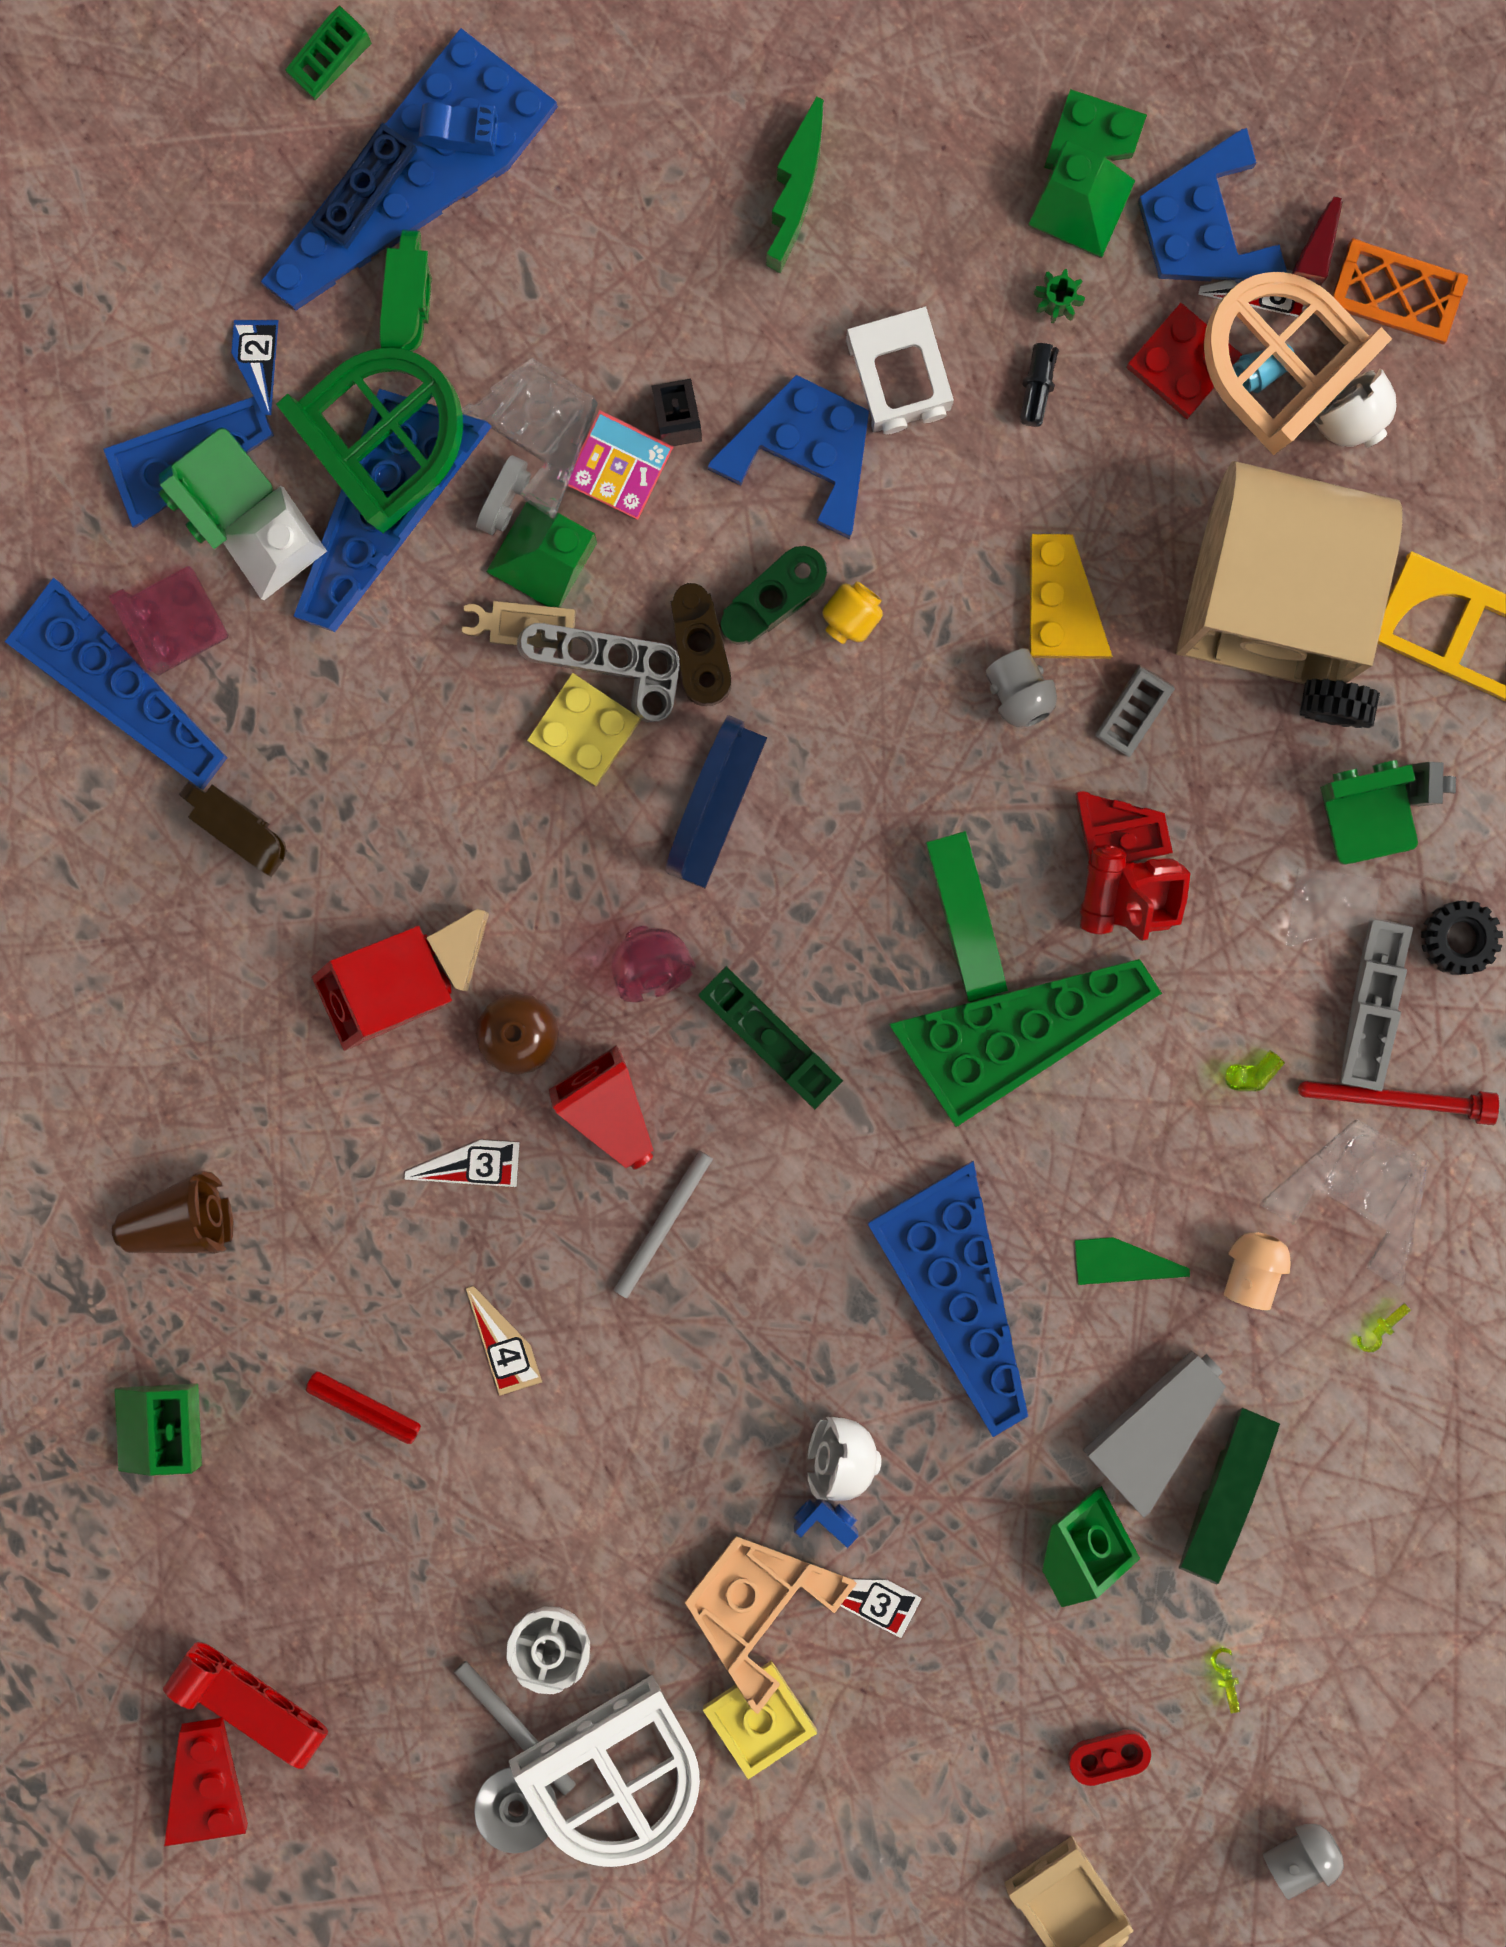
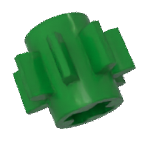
[1033,269,1085,324]

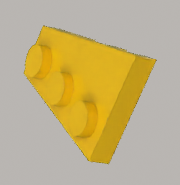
[1029,534,1113,659]

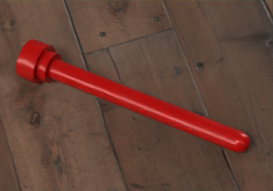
[1298,1081,1499,1126]

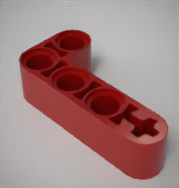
[163,1642,328,1769]

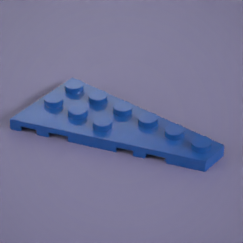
[293,389,492,632]
[867,1161,1028,1437]

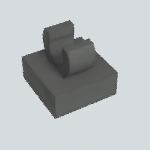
[1405,762,1456,807]

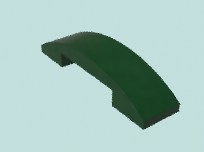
[698,966,843,1110]

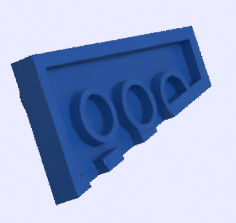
[103,396,274,528]

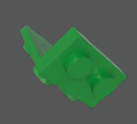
[158,427,273,549]
[1320,760,1418,865]

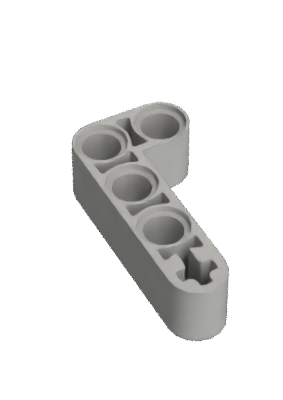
[517,623,679,723]

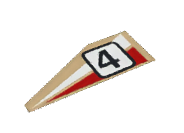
[466,1286,542,1396]

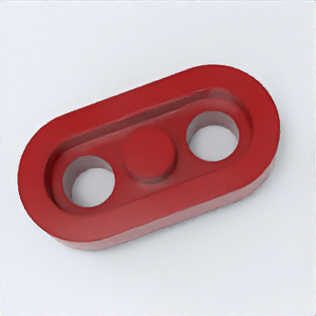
[1068,1729,1151,1786]

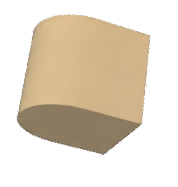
[1176,461,1402,685]

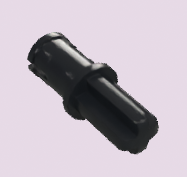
[1020,343,1059,427]

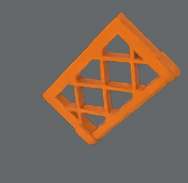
[1332,238,1468,345]

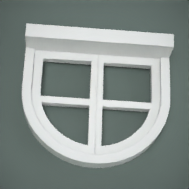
[509,1675,700,1867]

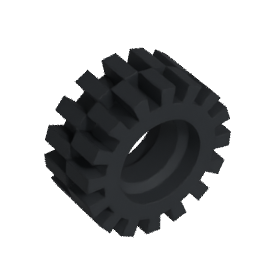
[1299,679,1380,728]
[1421,900,1503,975]

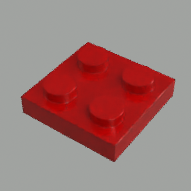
[1126,302,1242,420]

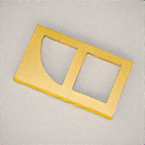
[1378,551,1506,702]

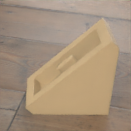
[427,909,489,991]

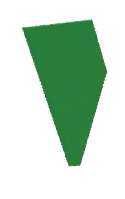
[1075,1237,1190,1285]

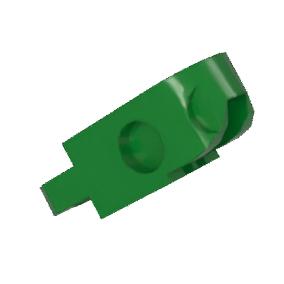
[380,230,432,352]

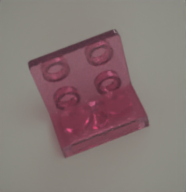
[108,566,229,676]

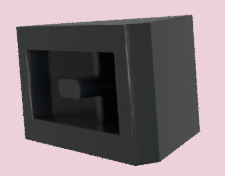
[651,378,702,446]

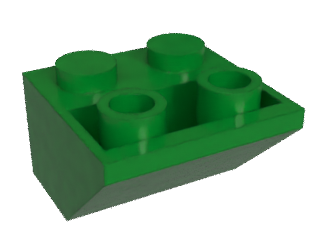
[115,1383,202,1476]

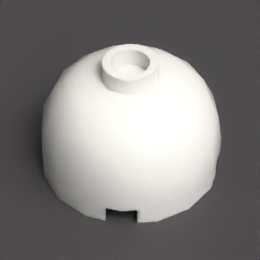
[1313,369,1397,448]
[807,1417,881,1501]
[507,1606,590,1694]

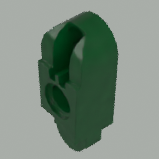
[721,546,827,645]

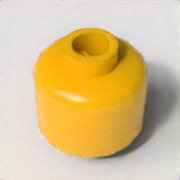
[822,581,883,644]

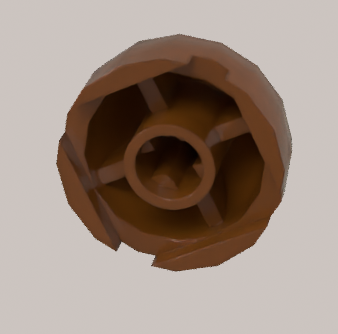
[476,993,559,1075]

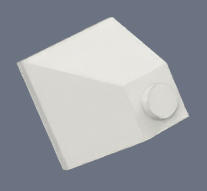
[223,486,327,600]

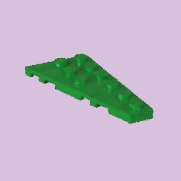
[888,959,1162,1127]

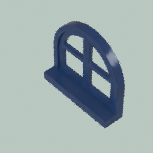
[666,715,767,889]

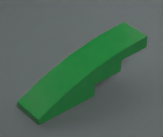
[766,96,824,274]
[925,831,1008,1002]

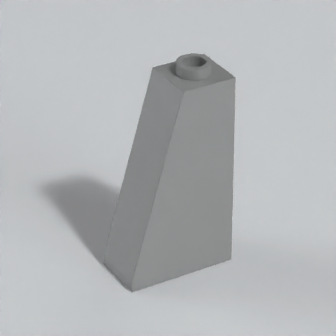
[1083,1351,1226,1518]

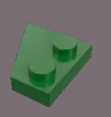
[1044,89,1147,170]

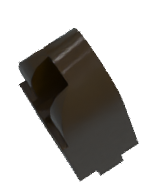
[670,583,731,706]
[179,781,287,877]

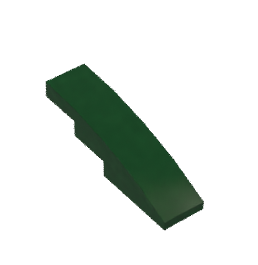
[1179,1407,1280,1585]

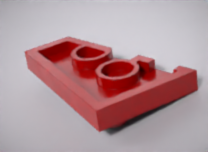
[164,1717,248,1847]

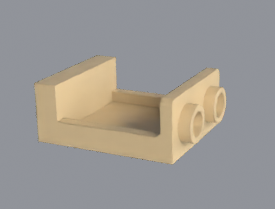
[1004,1836,1133,1947]

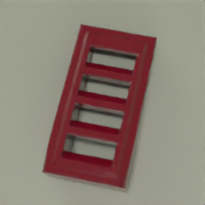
[1291,197,1343,286]

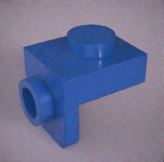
[793,1499,859,1548]

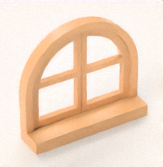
[1204,272,1392,455]

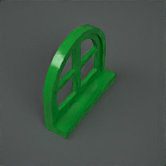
[276,348,463,534]

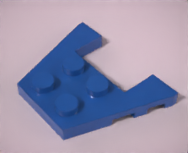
[1138,128,1287,283]
[708,375,869,539]

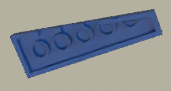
[5,578,228,790]

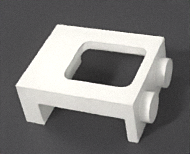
[846,307,954,434]

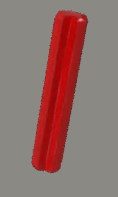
[305,1372,421,1444]

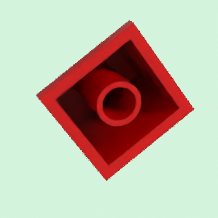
[311,926,452,1051]

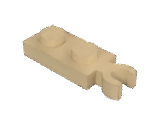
[462,601,576,651]

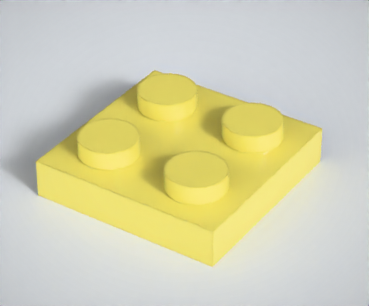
[527,673,641,787]
[703,1660,817,1780]

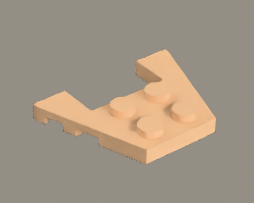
[684,1536,857,1714]

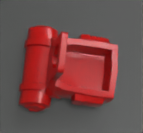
[1080,845,1191,941]

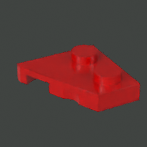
[1075,791,1173,862]

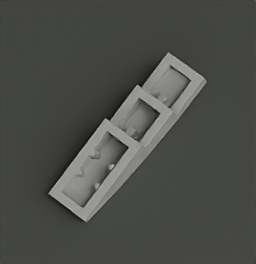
[1340,917,1413,1091]

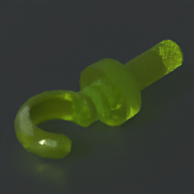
[1357,1303,1411,1353]
[1211,1648,1241,1714]

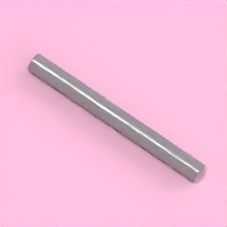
[613,1150,713,1298]
[454,1661,576,1795]

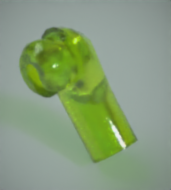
[1225,1050,1285,1092]

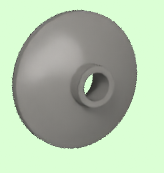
[474,1767,557,1853]

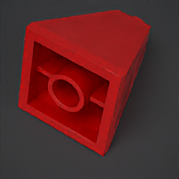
[549,1045,654,1170]

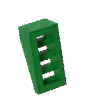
[285,5,372,100]

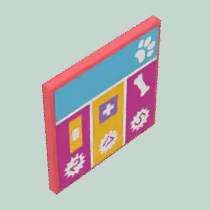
[565,410,673,520]

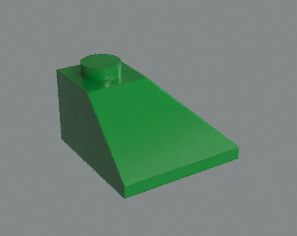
[1028,140,1136,258]
[486,501,597,608]
[1042,1486,1140,1607]

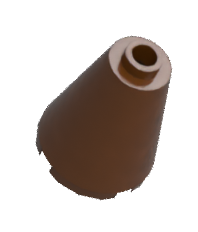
[112,1171,234,1254]

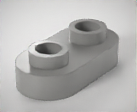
[476,455,531,535]

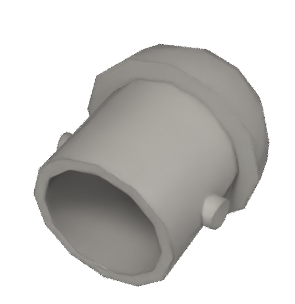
[986,648,1057,727]
[1263,1824,1344,1900]

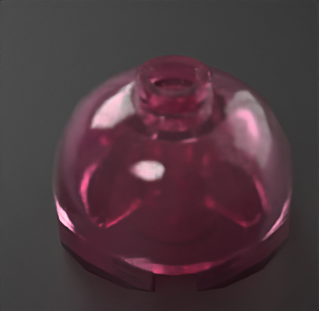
[611,926,696,1002]

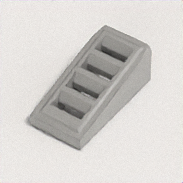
[1095,664,1175,757]

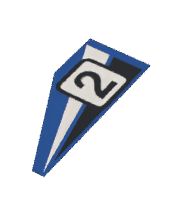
[231,320,279,415]

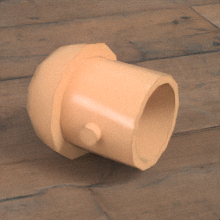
[1224,1232,1290,1310]

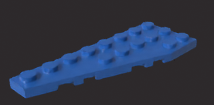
[261,28,558,311]

